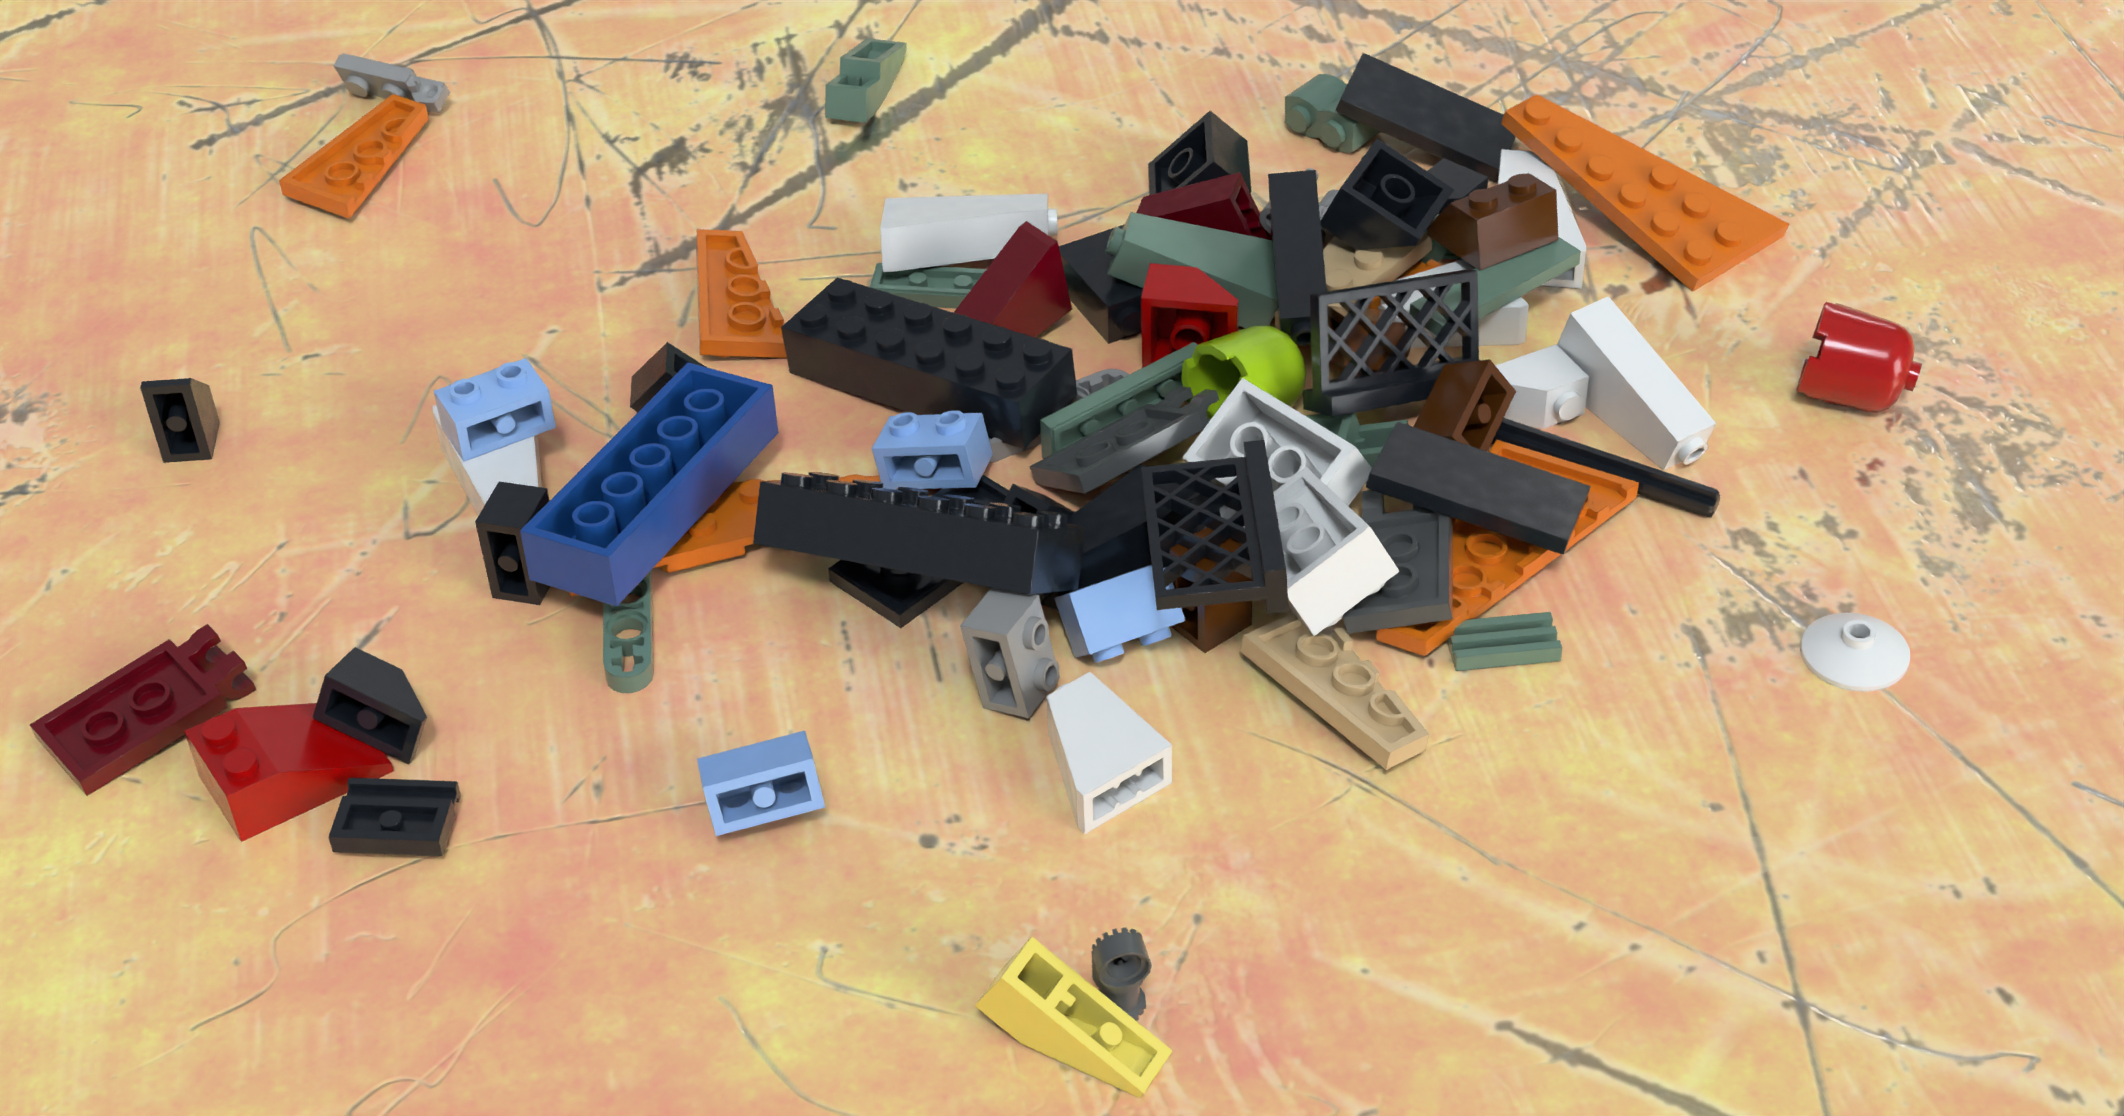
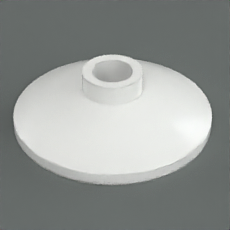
[1800,613,1910,692]

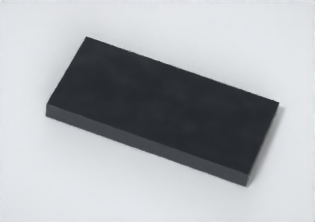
[1335,53,1516,182]
[1366,422,1591,554]
[828,475,1009,628]

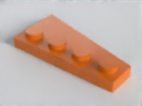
[279,94,429,219]
[696,229,787,358]

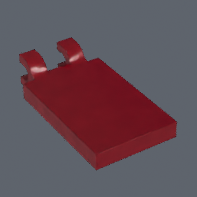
[30,624,257,796]

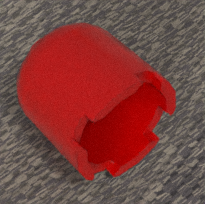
[1796,302,1922,412]

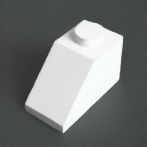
[1495,344,1589,429]

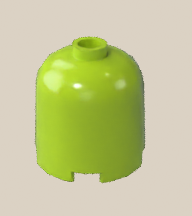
[1182,325,1306,419]

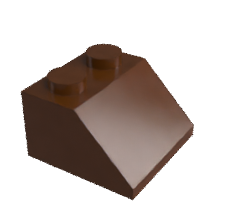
[1427,173,1559,270]

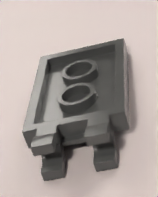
[1029,386,1219,494]
[1343,490,1453,634]

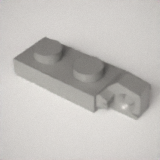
[334,53,450,113]

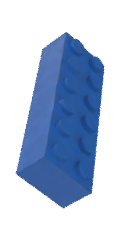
[520,362,778,606]

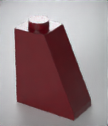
[1136,172,1272,240]
[953,221,1072,337]

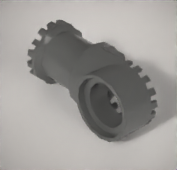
[1091,928,1152,1021]

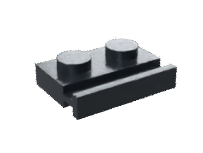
[328,778,461,856]

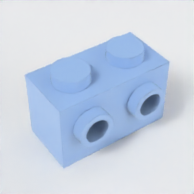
[434,358,556,461]
[872,411,993,490]
[1054,565,1185,663]
[697,731,825,836]

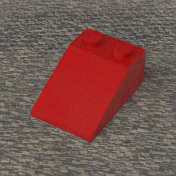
[184,703,394,842]

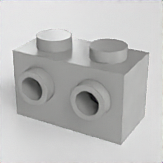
[960,587,1060,718]

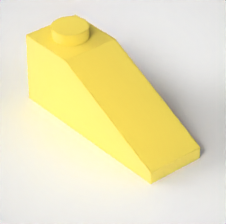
[975,937,1173,1098]

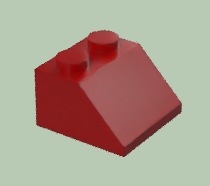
[1141,263,1239,368]

